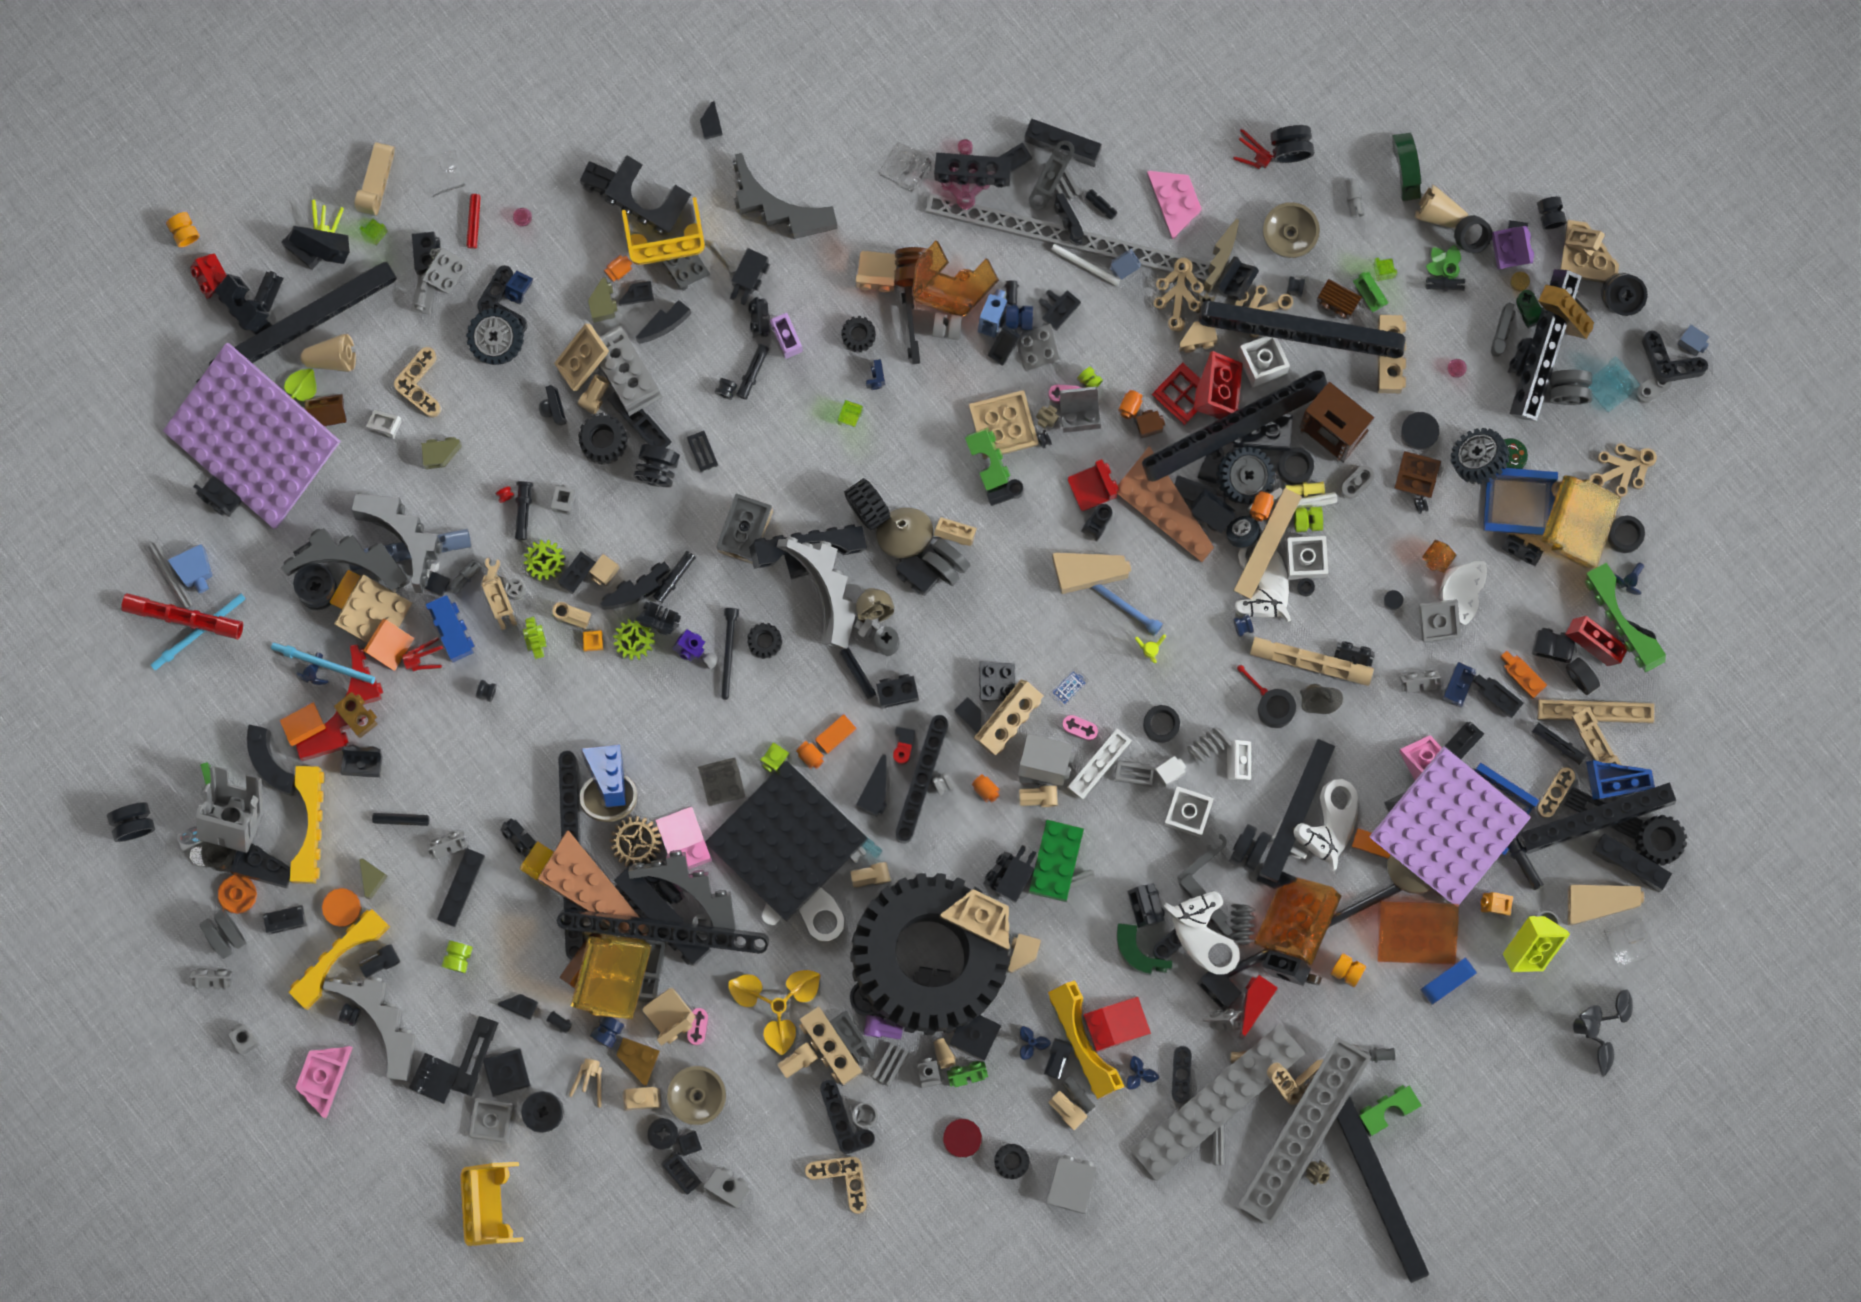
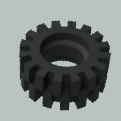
[841,316,876,352]
[747,622,782,659]
[994,1143,1030,1179]

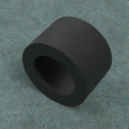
[1258,689,1296,728]

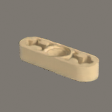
[1537,767,1575,818]

